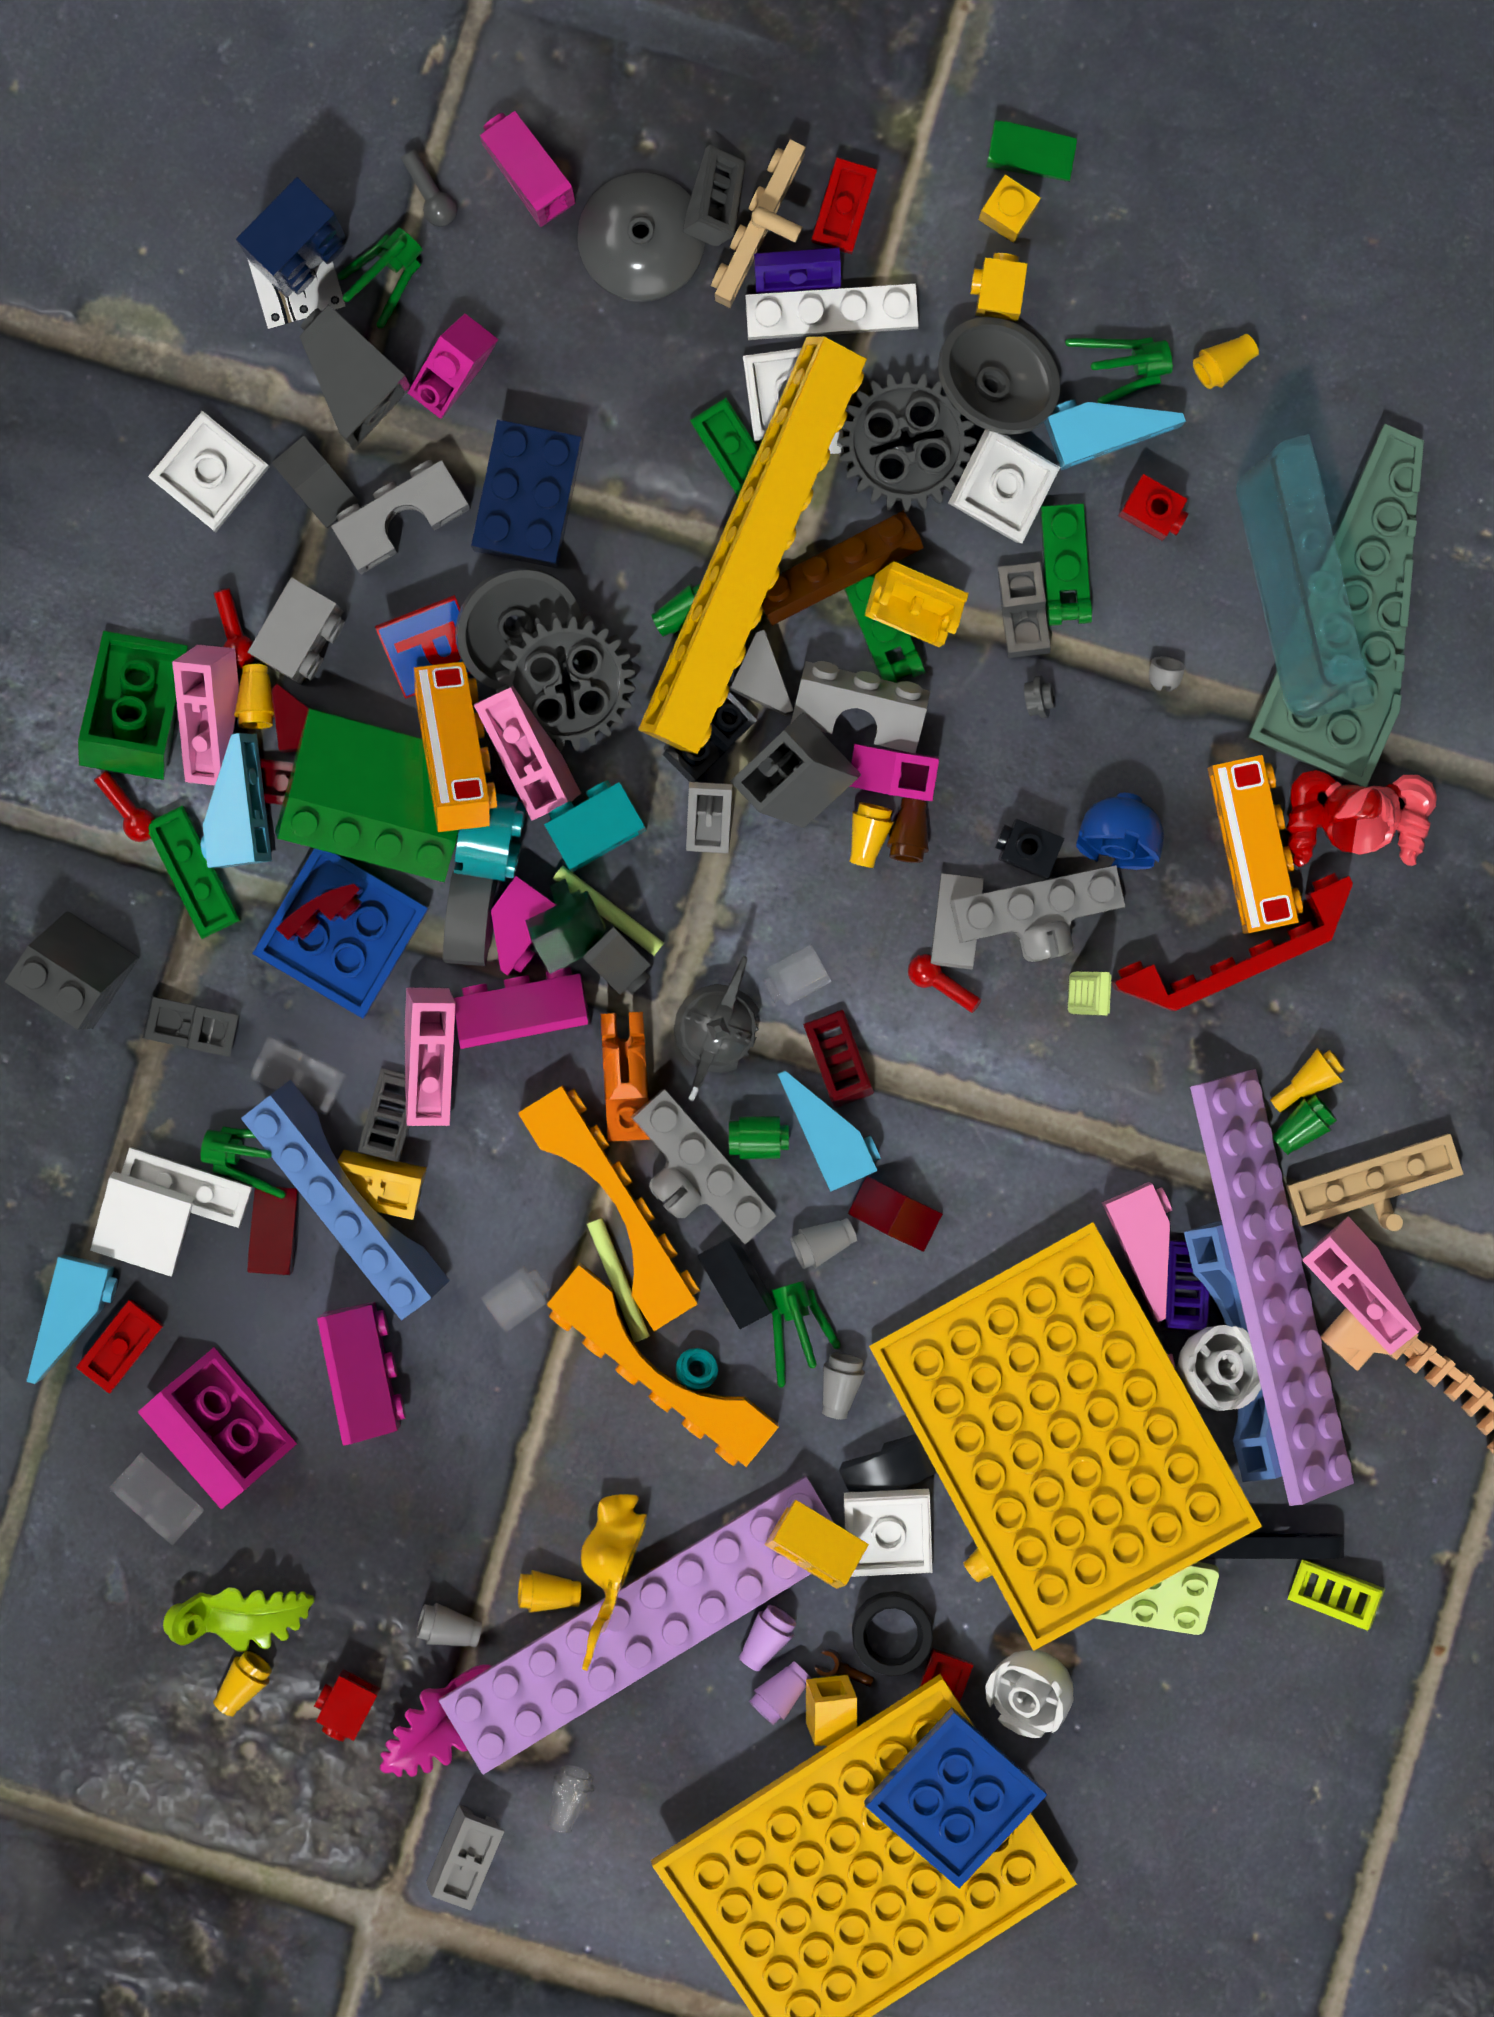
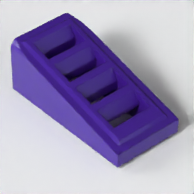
[1161,1240,1209,1330]

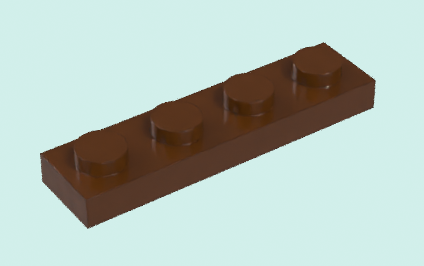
[761,510,924,626]

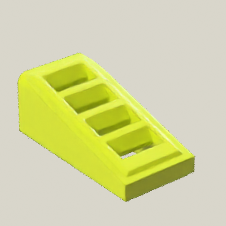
[1288,1559,1385,1631]

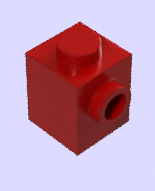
[1118,474,1189,541]
[314,1669,381,1741]

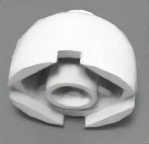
[1177,1325,1261,1411]
[985,1649,1074,1738]

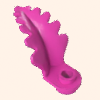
[380,1664,492,1777]

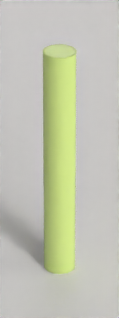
[553,866,664,956]
[587,1218,650,1343]

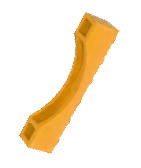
[518,1085,701,1331]
[547,1263,779,1467]

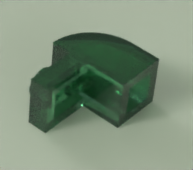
[525,879,606,974]

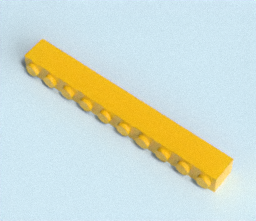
[638,336,867,754]

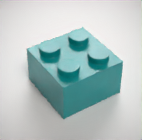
[544,780,647,872]

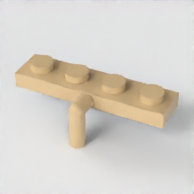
[711,139,805,308]
[1286,1133,1464,1231]

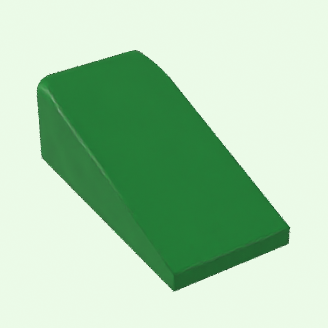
[986,120,1077,182]

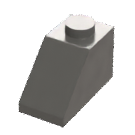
[583,927,651,995]

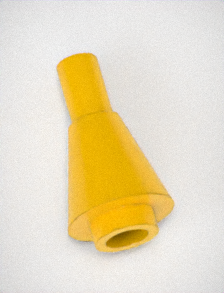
[1270,1048,1345,1113]

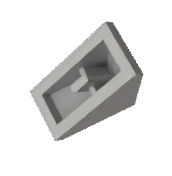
[730,630,794,716]
[686,782,732,853]

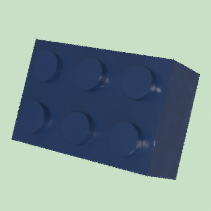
[236,177,346,298]
[471,419,583,569]

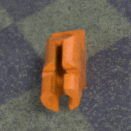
[601,1012,650,1142]

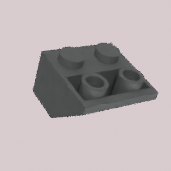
[730,712,861,828]

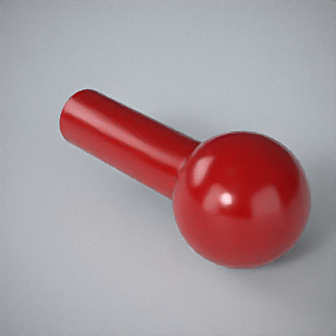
[213,588,255,669]
[93,770,156,842]
[908,954,982,1013]

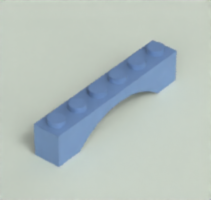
[241,1080,450,1321]
[1184,1221,1282,1482]

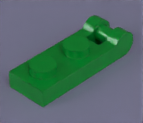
[1040,504,1092,626]
[844,571,925,683]

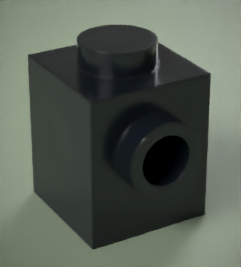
[995,819,1065,879]

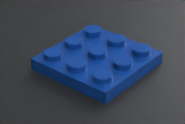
[252,848,429,1019]
[864,1707,1047,1889]

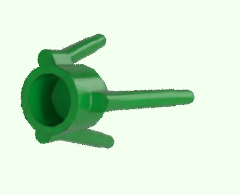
[337,227,423,329]
[1065,337,1173,404]
[201,1126,286,1199]
[771,1281,841,1388]

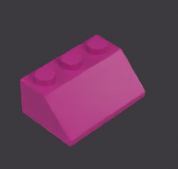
[453,967,591,1049]
[317,1302,406,1446]
[138,1347,297,1509]

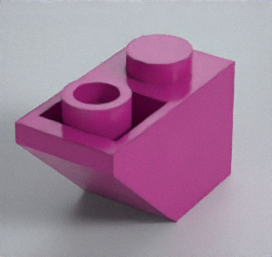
[407,313,499,419]
[849,744,939,802]
[491,876,560,976]

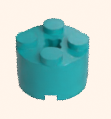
[454,793,526,881]

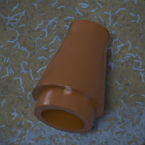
[887,798,929,863]

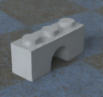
[331,460,470,575]
[791,661,930,754]

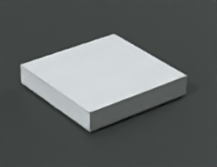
[743,348,802,442]
[148,411,270,532]
[948,429,1060,543]
[90,1171,195,1277]
[844,1488,933,1577]

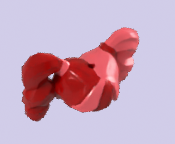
[1286,770,1437,868]

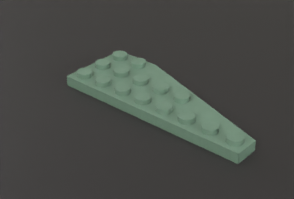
[1247,424,1424,787]

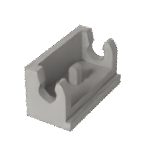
[426,1805,504,1911]

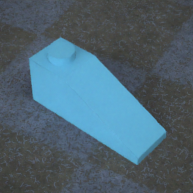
[1044,399,1186,470]
[201,733,272,868]
[778,1070,881,1192]
[26,1254,118,1384]

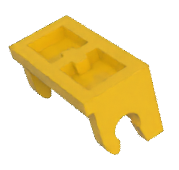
[864,561,969,647]
[338,1150,427,1220]
[764,1500,869,1589]

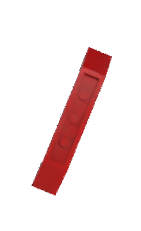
[1111,872,1353,1011]

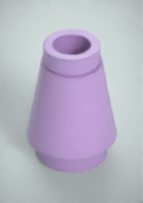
[739,1605,796,1671]
[749,1661,812,1725]

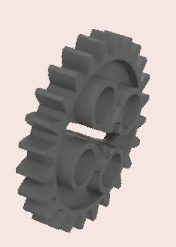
[837,372,976,513]
[496,612,635,751]

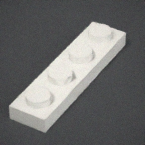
[745,284,918,340]

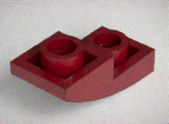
[276,884,364,941]

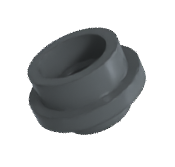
[1024,676,1056,719]

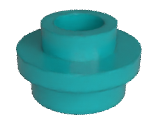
[675,1348,718,1391]

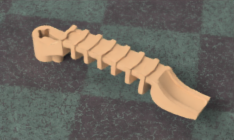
[1320,1308,1494,1455]

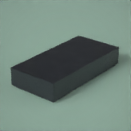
[697,1235,778,1329]

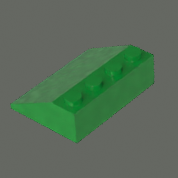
[275,708,458,883]

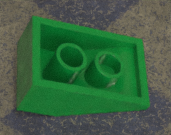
[78,631,188,780]

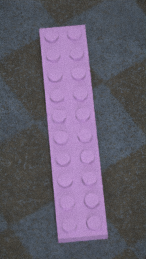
[1190,1069,1354,1506]
[438,1476,834,1775]

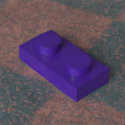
[754,248,841,294]

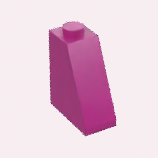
[480,111,575,228]

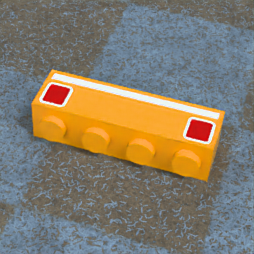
[414,662,497,832]
[1207,755,1303,934]

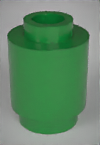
[729,1116,789,1159]

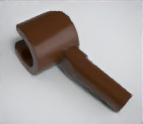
[814,1649,874,1687]

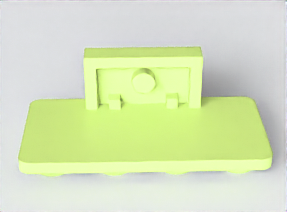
[1095,1562,1219,1635]

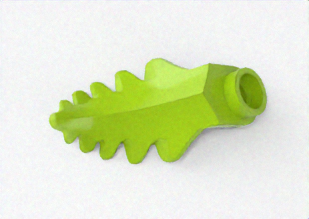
[163,1587,314,1652]

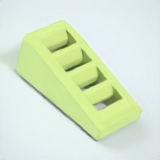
[1068,971,1111,1016]

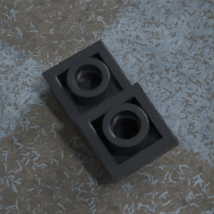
[662,692,757,782]
[839,1434,937,1492]

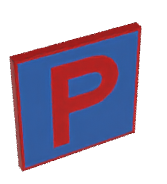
[375,595,470,699]

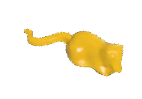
[580,1494,647,1671]

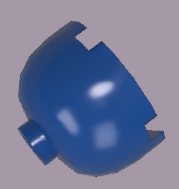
[1076,792,1164,870]

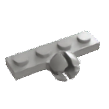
[950,865,1126,962]
[631,1089,776,1244]

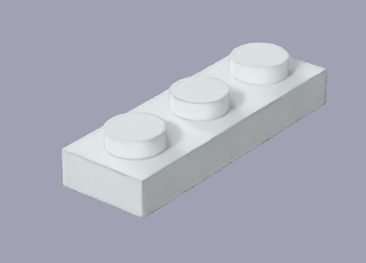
[121,1147,253,1228]

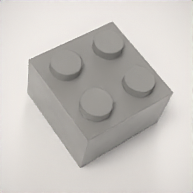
[248,577,345,685]

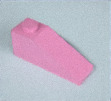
[172,645,239,786]
[474,686,581,821]
[405,988,455,1126]
[1102,1182,1172,1322]
[1302,1216,1422,1355]

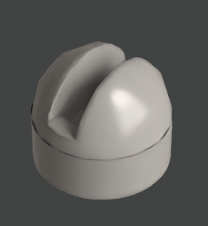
[1149,656,1185,692]

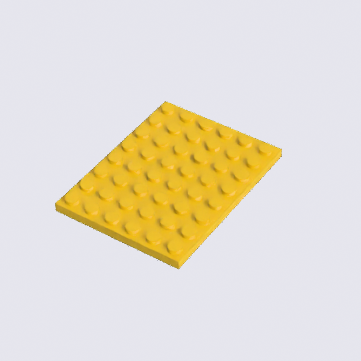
[869,1222,1263,1651]
[651,1674,1077,2017]

